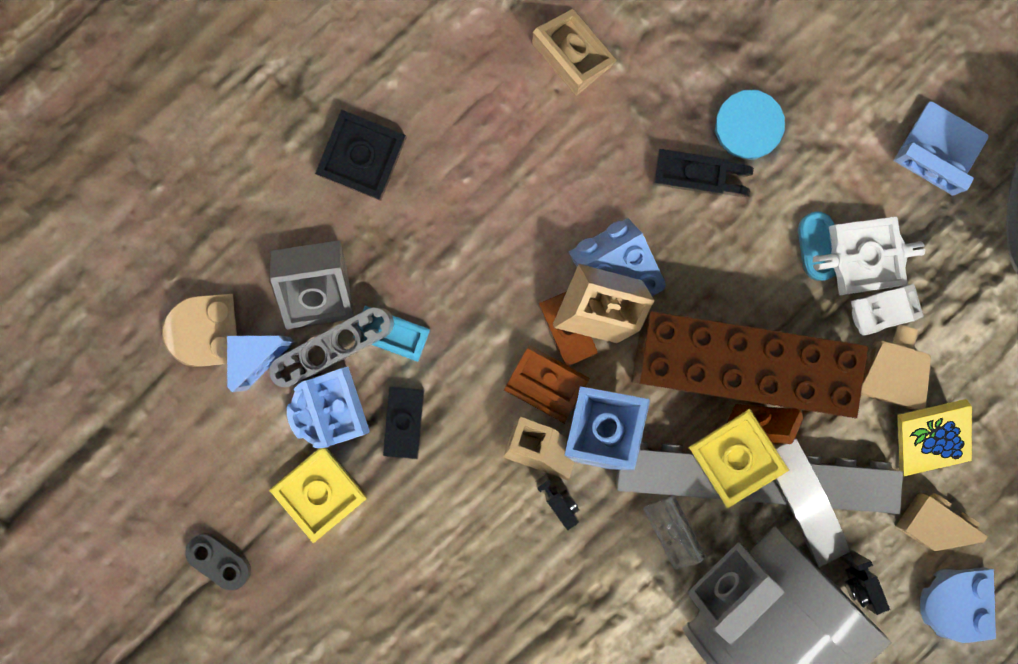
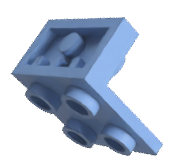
[893,102,989,196]

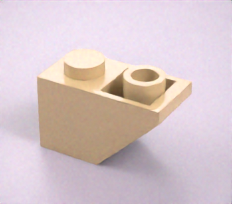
[503,417,575,480]
[895,492,988,551]

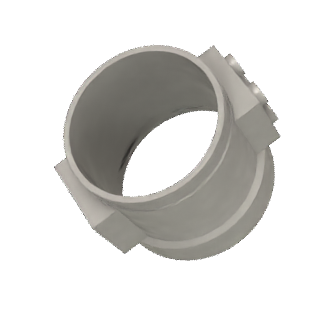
[683,526,892,664]

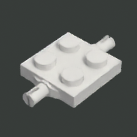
[813,217,925,295]

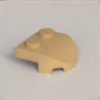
[162,294,237,367]

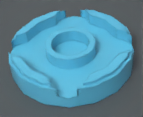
[715,90,785,159]

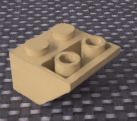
[553,264,654,343]

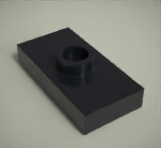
[383,387,425,459]

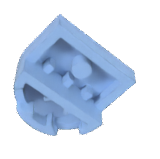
[287,367,370,448]
[920,567,996,643]

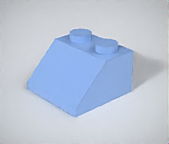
[565,386,650,470]

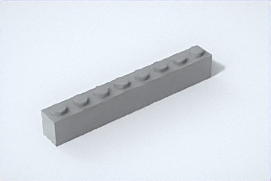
[615,442,903,514]

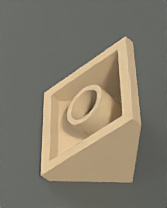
[532,9,617,96]

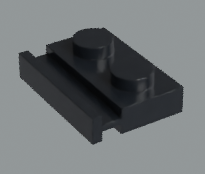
[535,473,580,531]
[840,550,890,615]

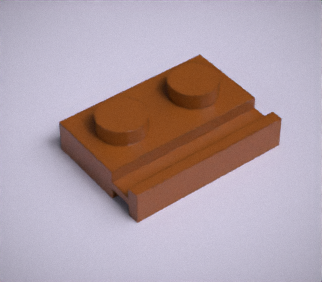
[504,345,590,424]

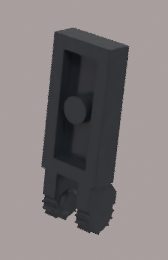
[653,149,754,197]

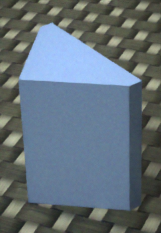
[227,336,295,392]

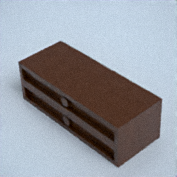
[632,311,868,418]

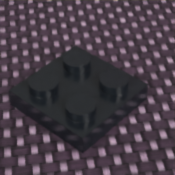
[315,109,407,201]

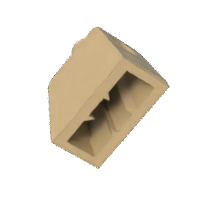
[861,325,931,410]

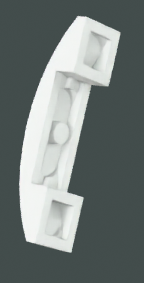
[775,438,850,567]

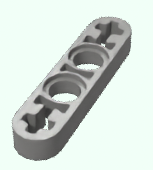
[269,308,394,387]

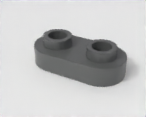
[185,533,251,590]

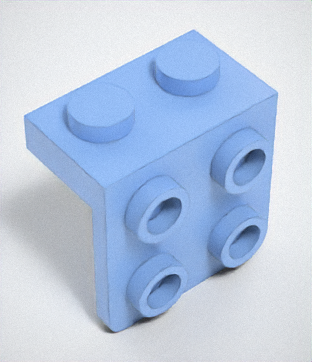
[569,218,666,296]

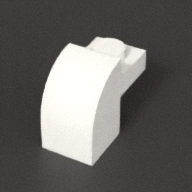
[851,283,924,336]

